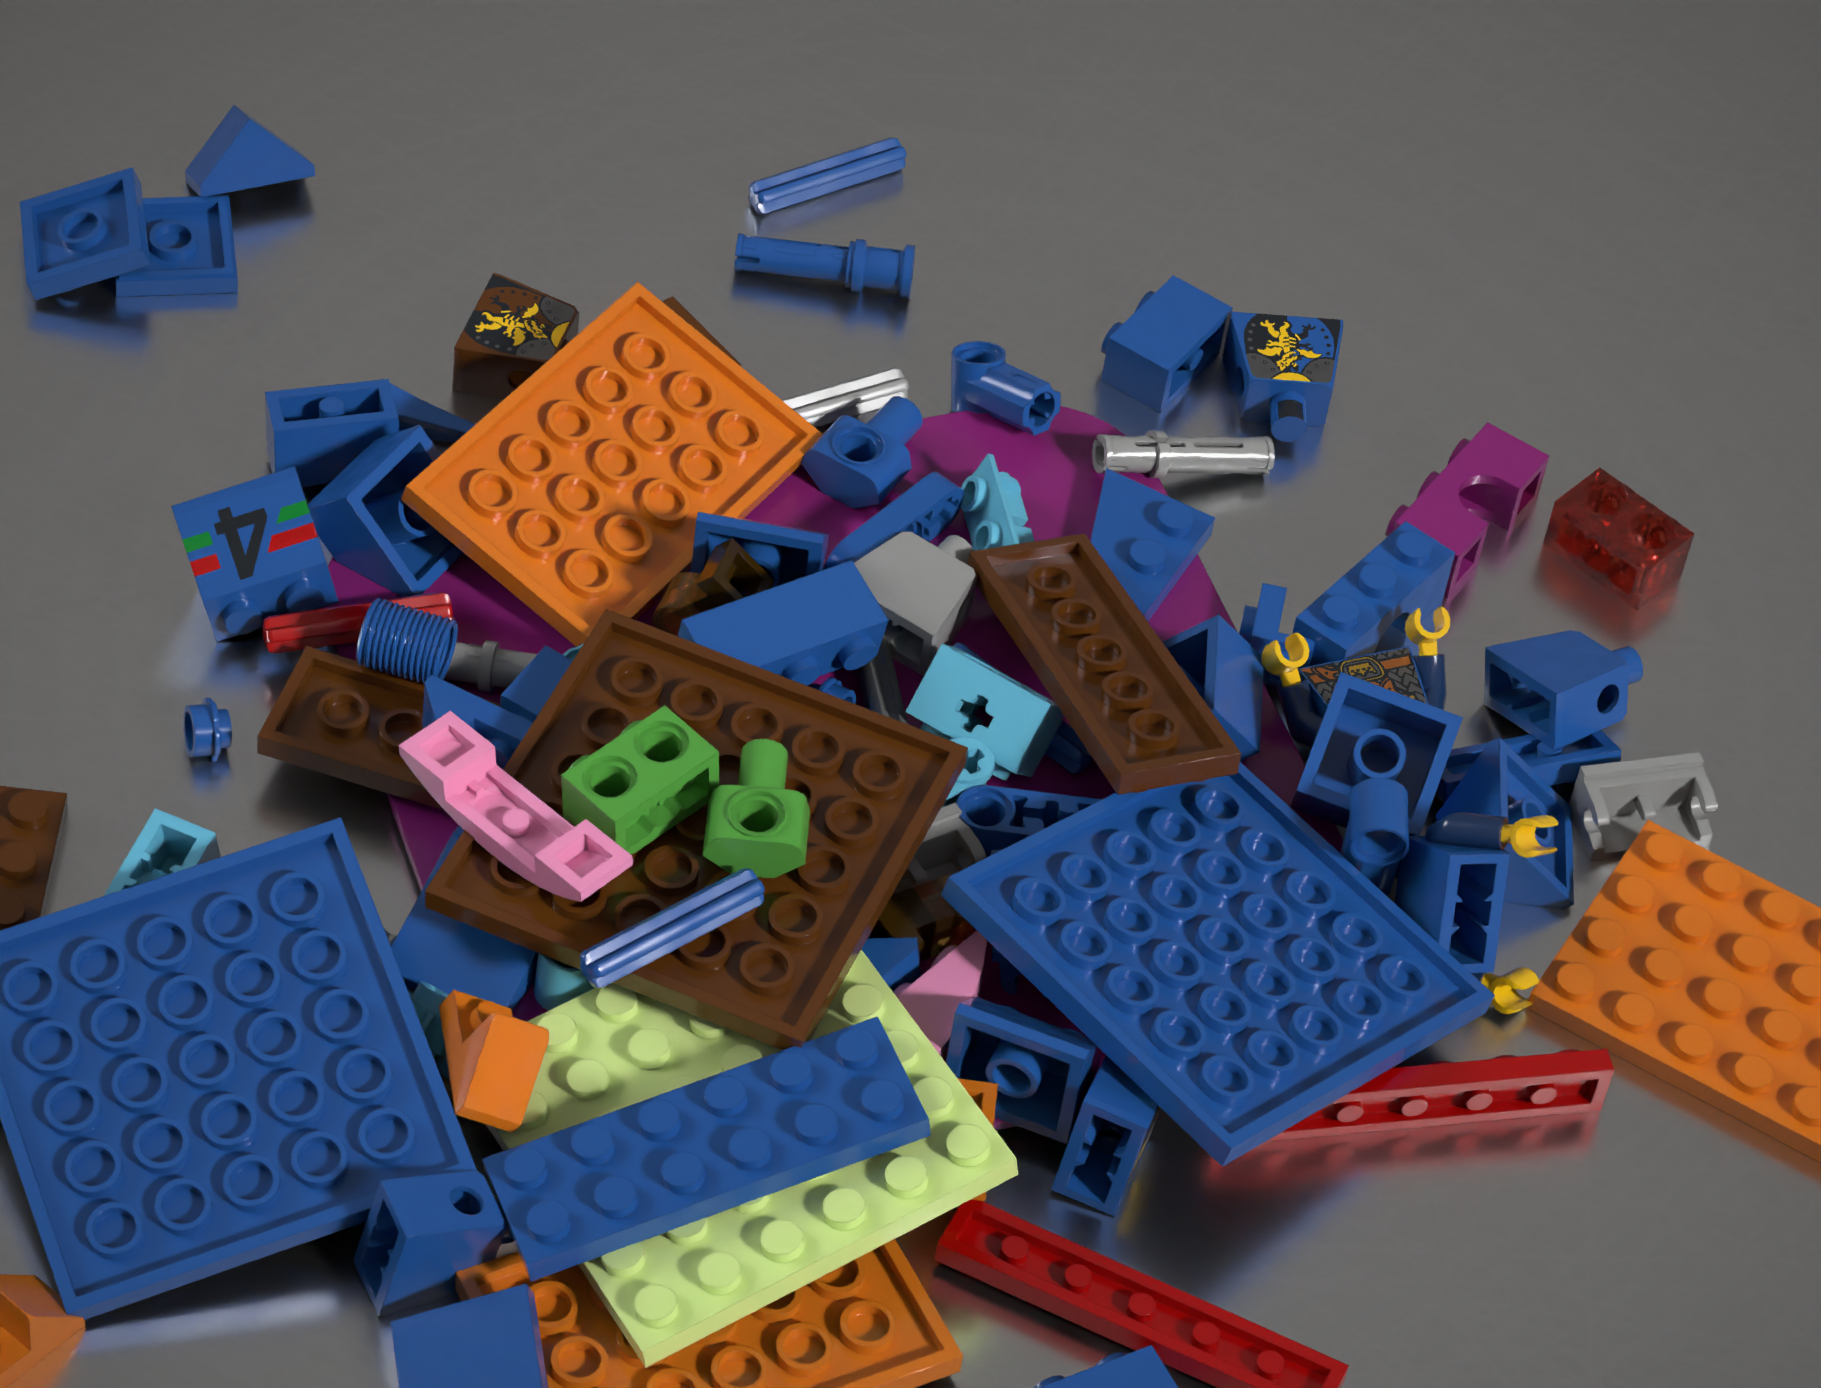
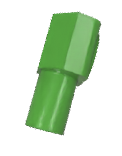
[702,739,810,878]

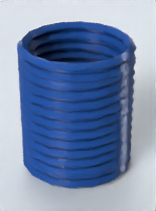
[356,598,458,684]

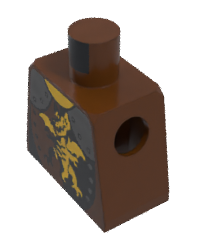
[452,273,579,400]

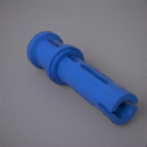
[734,233,916,298]

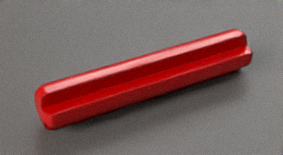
[263,592,453,654]

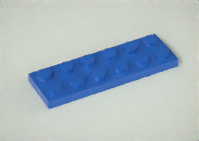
[482,1016,931,1282]

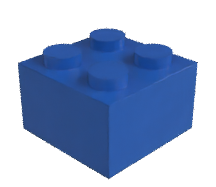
[1290,672,1463,836]

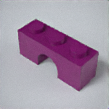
[1385,422,1549,598]

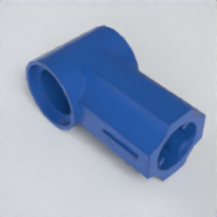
[951,341,1061,436]
[1340,778,1409,896]

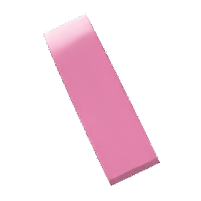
[399,711,633,902]

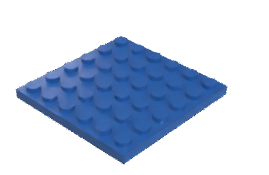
[941,762,1495,1167]
[0,817,477,1320]

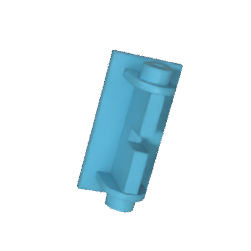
[960,453,1035,551]

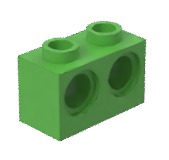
[561,705,719,854]

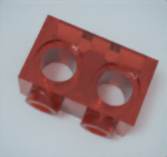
[1543,467,1694,610]

